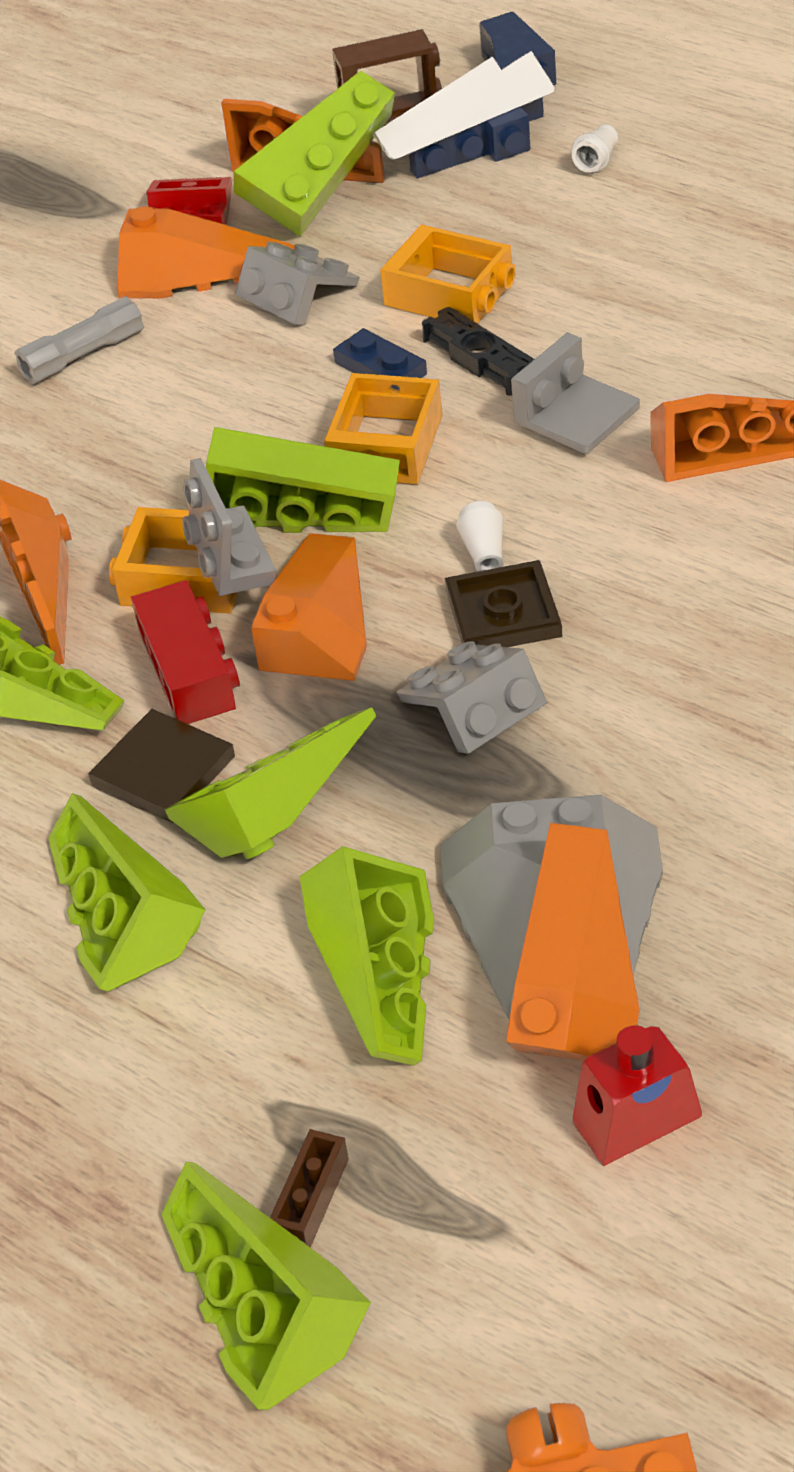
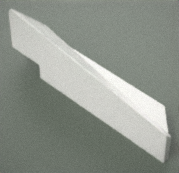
[373,51,554,159]

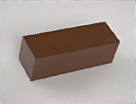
[270,1129,349,1248]

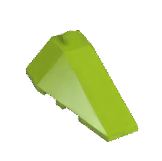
[0,617,124,730]
[165,707,376,859]
[48,793,205,991]
[299,846,434,1066]
[161,1161,371,1410]

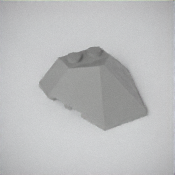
[440,795,663,1019]

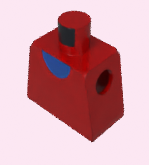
[572,1025,702,1166]

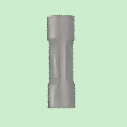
[14,296,144,385]

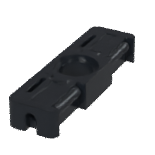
[422,307,534,396]

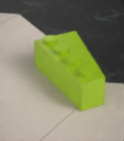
[233,70,395,237]
[205,427,400,533]

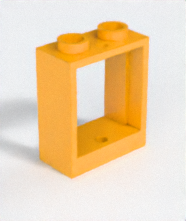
[380,224,516,324]
[324,373,443,485]
[109,507,238,614]

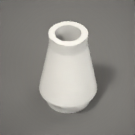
[572,124,618,173]
[456,501,504,571]

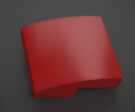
[146,177,232,225]

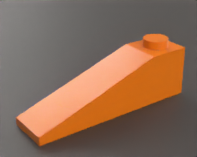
[221,99,385,183]
[117,206,295,299]
[650,394,794,482]
[0,479,72,665]
[251,533,367,681]
[506,823,640,1061]

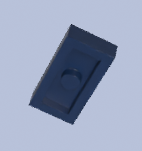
[333,328,427,390]

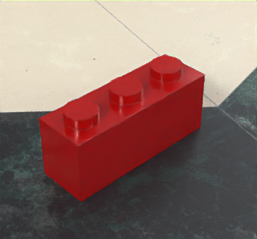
[131,580,240,724]

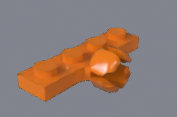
[506,1403,698,1472]

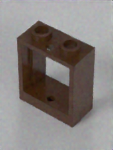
[332,29,442,126]

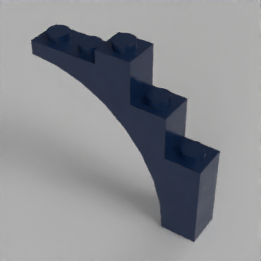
[409,11,557,179]

